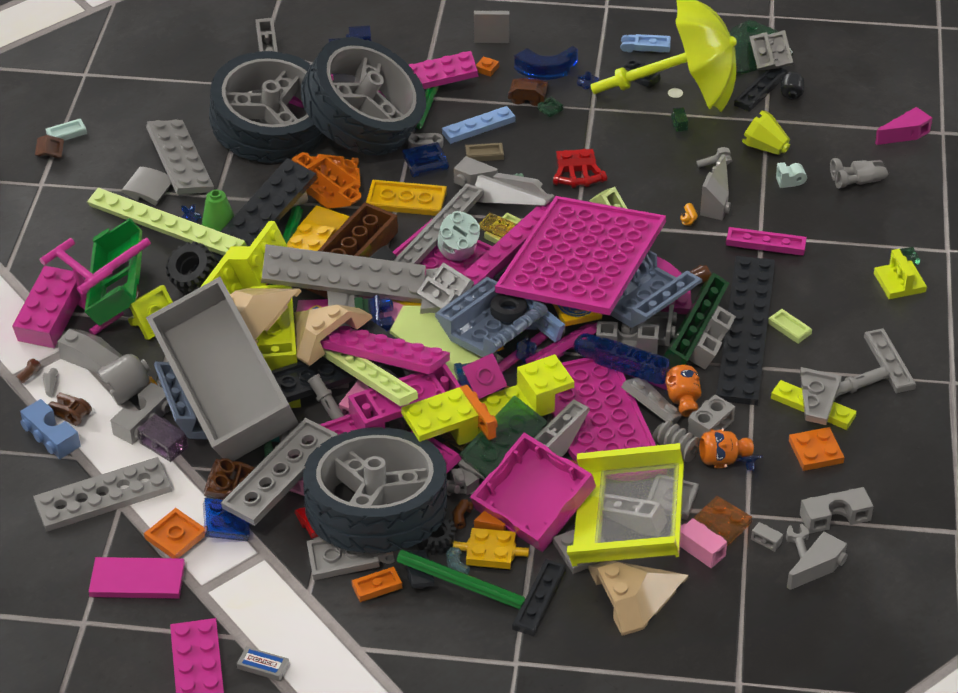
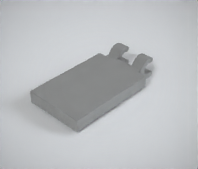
[307,538,395,580]

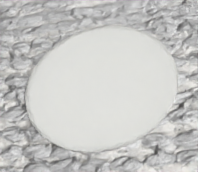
[668,88,683,98]

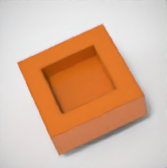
[476,56,499,77]

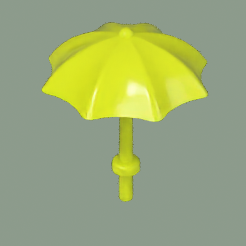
[591,0,737,112]

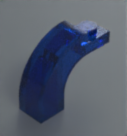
[514,46,578,80]

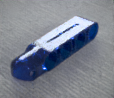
[573,333,670,384]

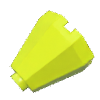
[742,111,790,155]

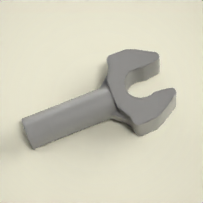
[696,147,732,168]
[786,524,809,559]

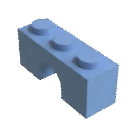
[20,399,81,459]

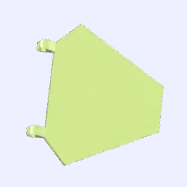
[390,306,515,382]

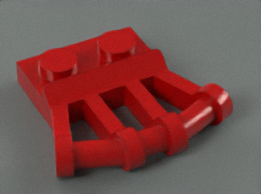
[553,149,607,188]

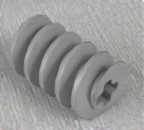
[652,419,699,462]

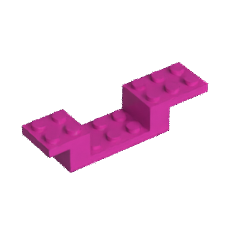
[319,363,473,435]

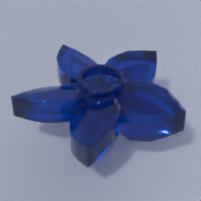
[181,204,202,223]

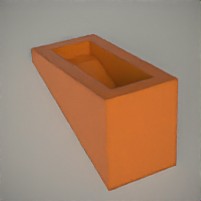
[474,511,506,531]

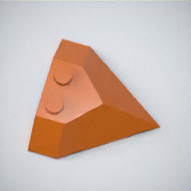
[292,152,361,209]

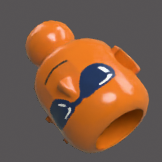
[665,365,701,417]
[699,429,754,468]

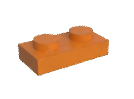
[352,567,402,602]

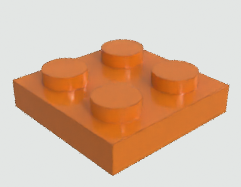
[789,427,845,471]
[144,508,207,558]

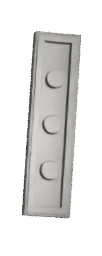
[864,328,916,393]

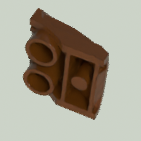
[508,78,549,106]
[203,458,255,502]

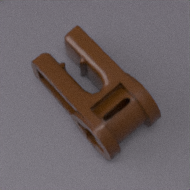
[48,392,92,426]

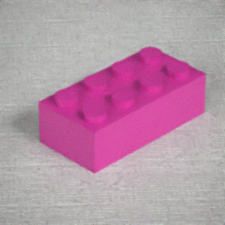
[12,266,81,348]

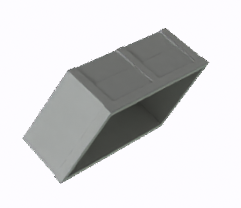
[146,277,299,461]

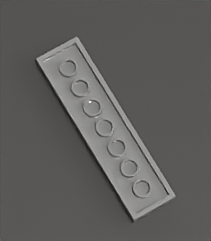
[261,244,426,303]

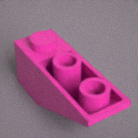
[875,107,932,145]

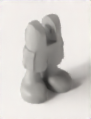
[830,158,888,188]

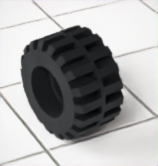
[166,242,219,295]

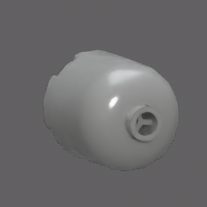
[97,354,150,405]

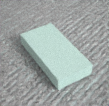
[46,119,87,141]

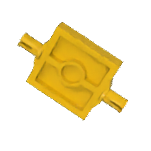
[453,528,529,569]

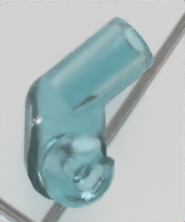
[446,547,470,575]

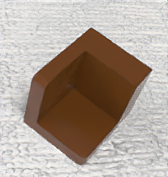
[35,135,64,158]

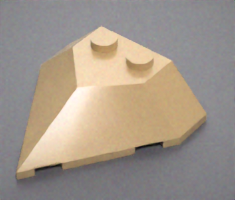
[230,288,302,344]
[294,305,372,366]
[588,561,689,636]

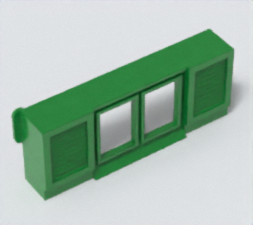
[84,218,143,326]

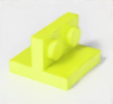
[874,249,927,299]
[127,285,173,340]

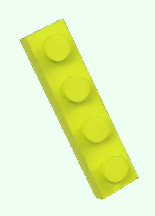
[771,380,857,430]

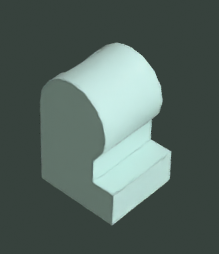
[776,162,807,188]

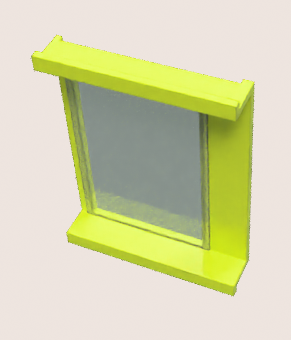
[567,443,684,567]

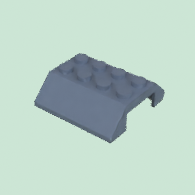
[610,250,702,328]
[435,277,548,357]
[154,361,208,439]

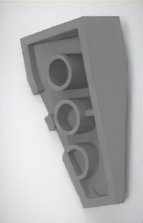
[700,154,731,220]
[57,329,122,374]

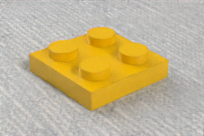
[287,223,336,251]

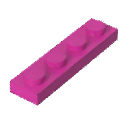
[726,227,807,256]
[525,322,597,364]

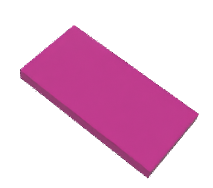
[89,557,185,598]

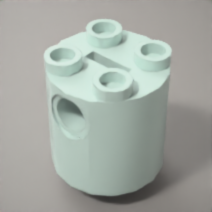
[438,211,480,261]

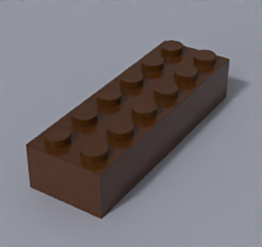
[303,202,398,299]

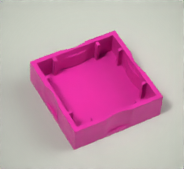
[470,433,596,552]

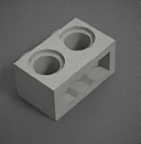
[688,395,735,439]

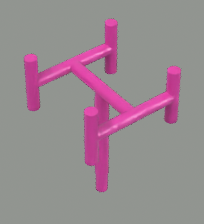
[40,238,151,335]

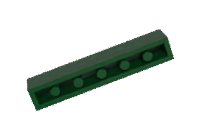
[660,272,730,369]

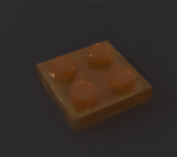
[694,496,752,546]

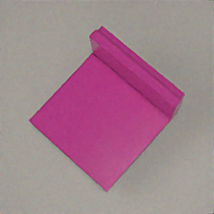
[462,353,507,399]

